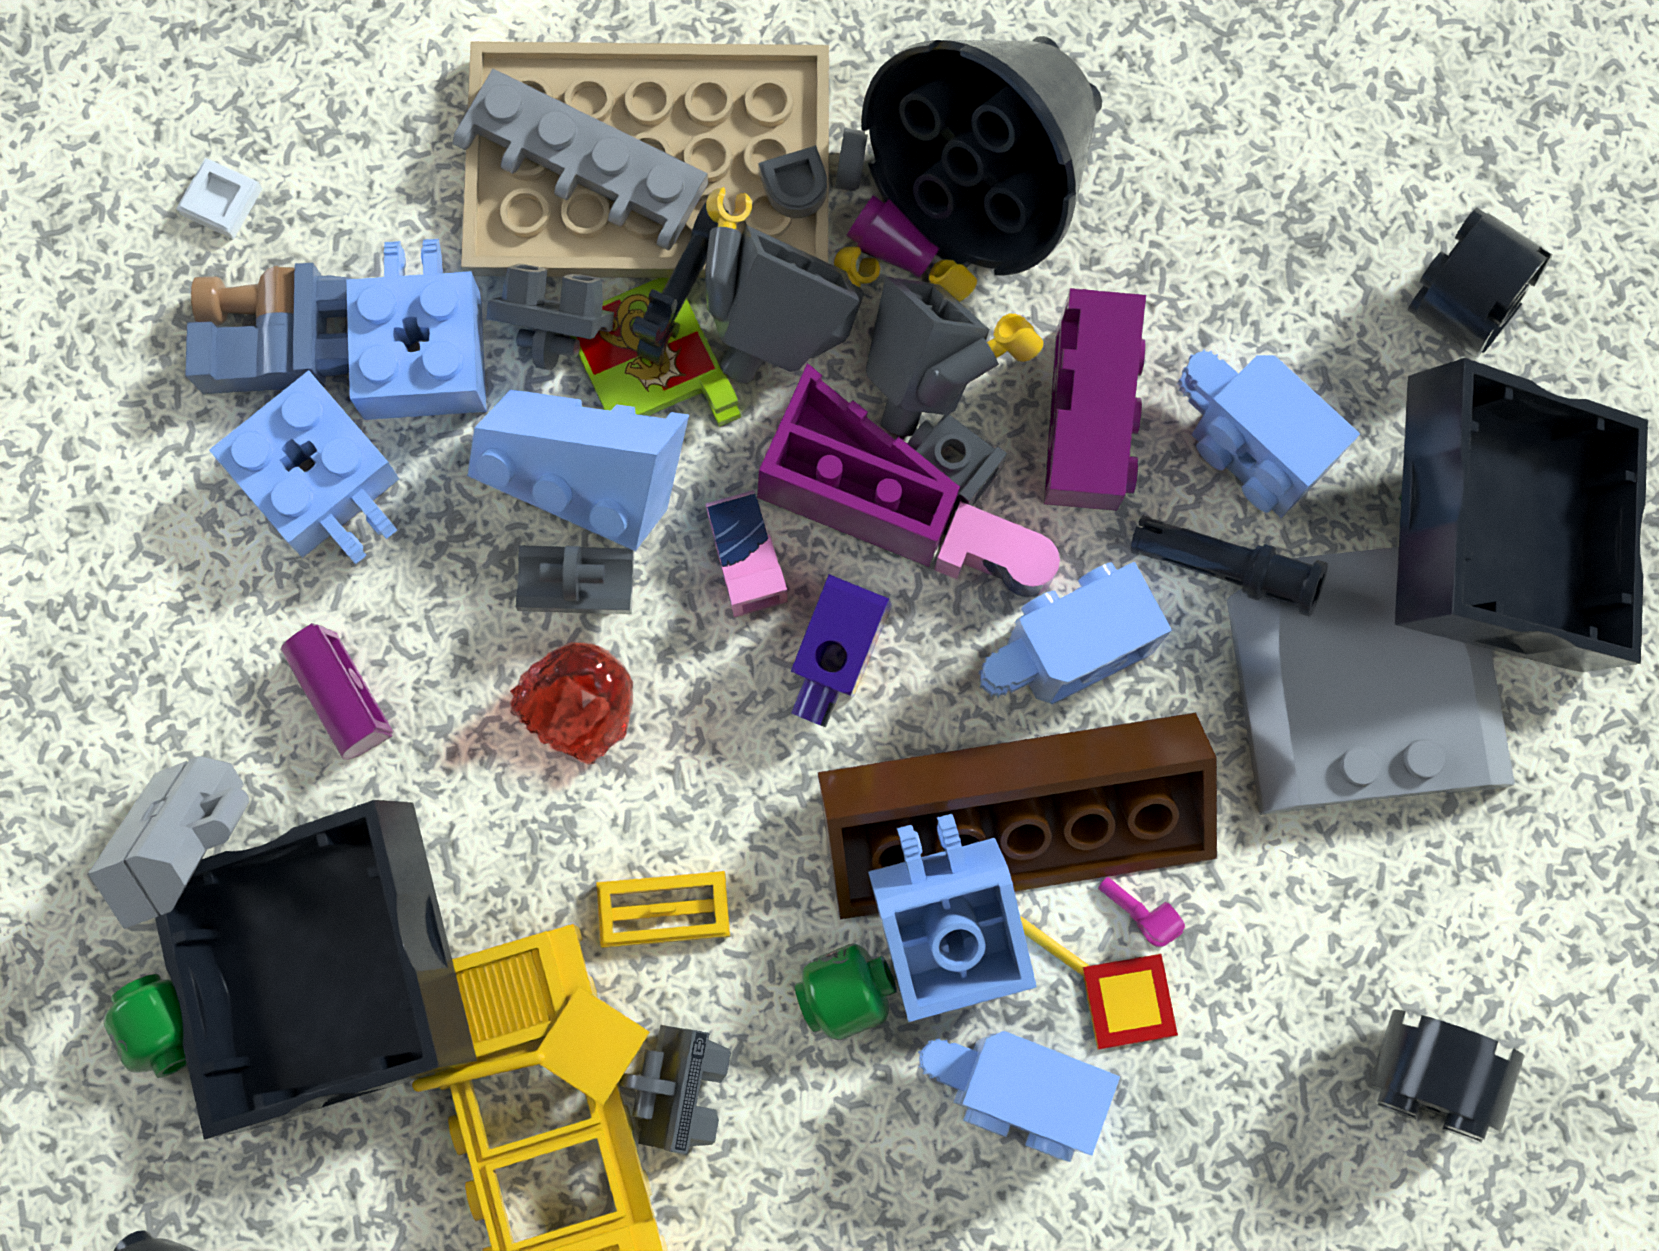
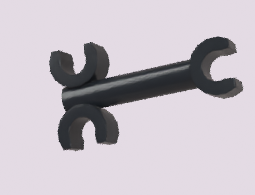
[633,202,729,365]

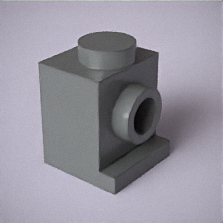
[907,415,1007,510]

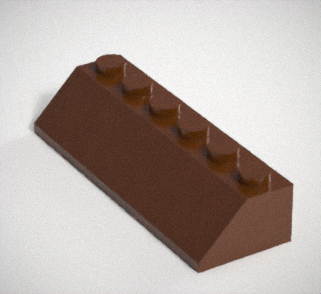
[817,712,1217,920]

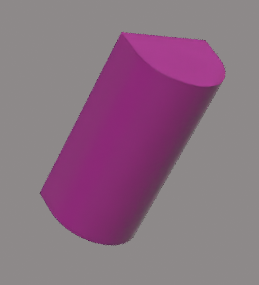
[280,623,393,760]

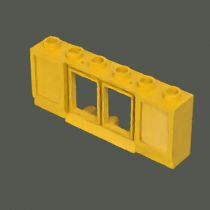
[435,924,668,1251]

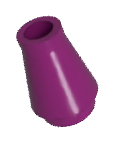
[846,195,940,278]

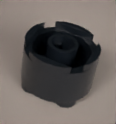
[1408,207,1553,358]
[1368,1009,1525,1143]

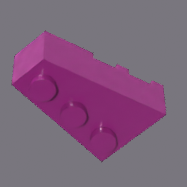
[1044,288,1146,511]
[757,363,960,567]

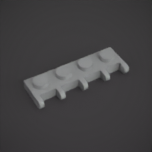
[453,69,708,251]

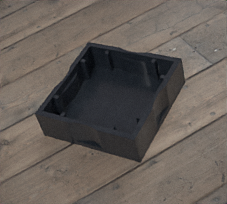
[1395,358,1648,672]
[155,800,477,1140]

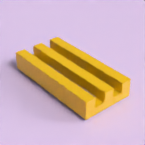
[596,871,731,948]

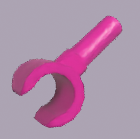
[1098,877,1185,947]

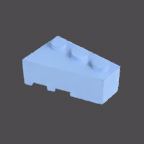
[467,390,689,551]

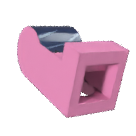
[706,490,788,617]
[934,501,1060,597]

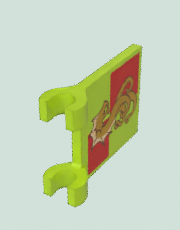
[570,278,741,427]

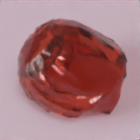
[509,642,633,765]

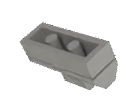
[88,756,249,929]

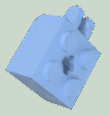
[346,239,487,420]
[1177,349,1360,518]
[209,370,399,564]
[978,562,1172,704]
[868,814,1037,1022]
[918,1031,1120,1162]

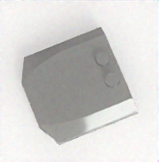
[1227,547,1515,815]

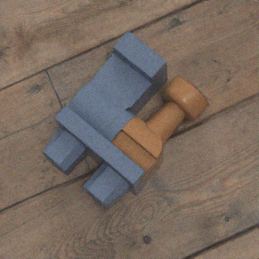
[185,263,352,394]

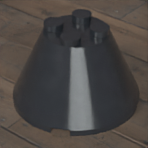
[861,36,1102,276]

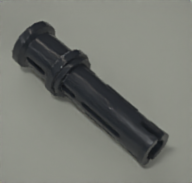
[1131,515,1328,617]

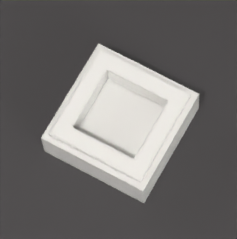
[176,158,262,240]

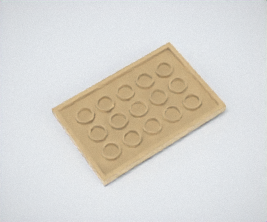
[461,41,829,278]

